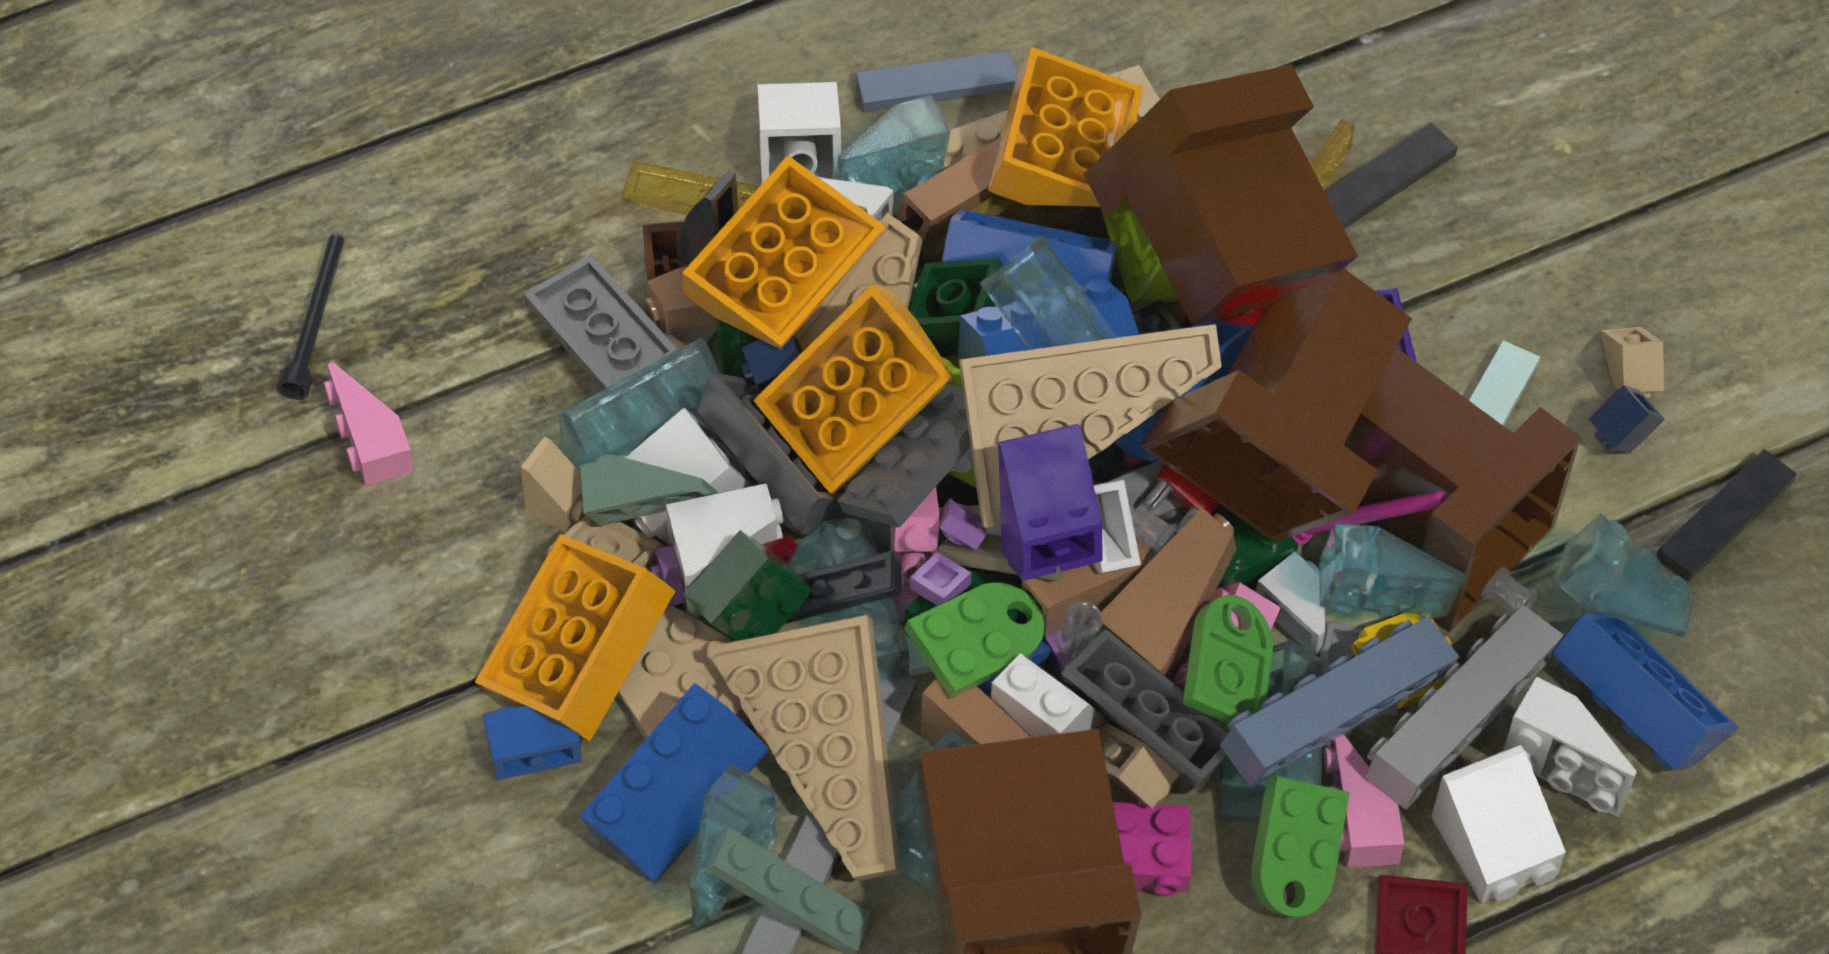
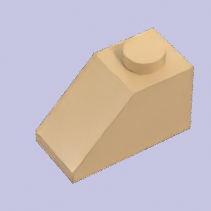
[1601,327,1664,398]
[520,437,585,533]
[1099,723,1179,808]

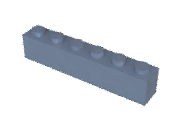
[1220,616,1459,787]

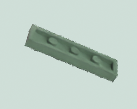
[705,827,871,954]

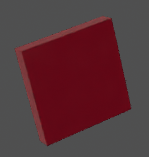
[1374,874,1468,954]

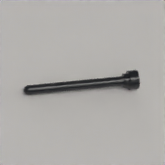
[276,233,344,400]

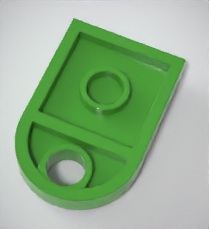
[904,583,1044,699]
[1183,595,1273,724]
[1251,775,1350,917]

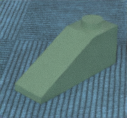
[580,455,718,526]

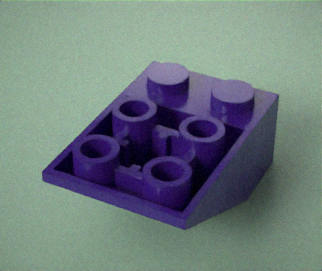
[998,424,1103,581]

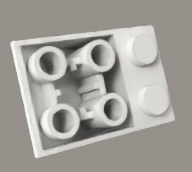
[1503,677,1637,817]

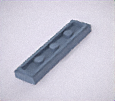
[856,50,1017,112]

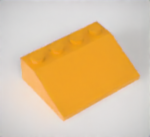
[988,47,1144,207]
[682,155,886,349]
[753,284,955,495]
[475,534,675,742]

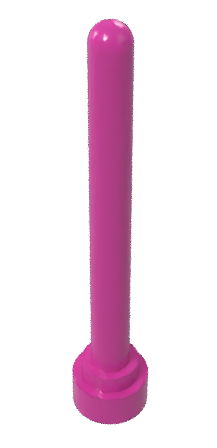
[1292,490,1448,545]

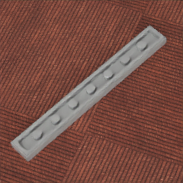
[742,666,917,954]

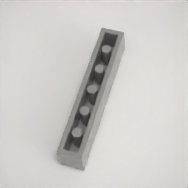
[1364,605,1564,810]

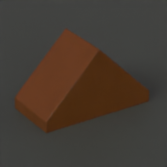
[642,220,686,288]

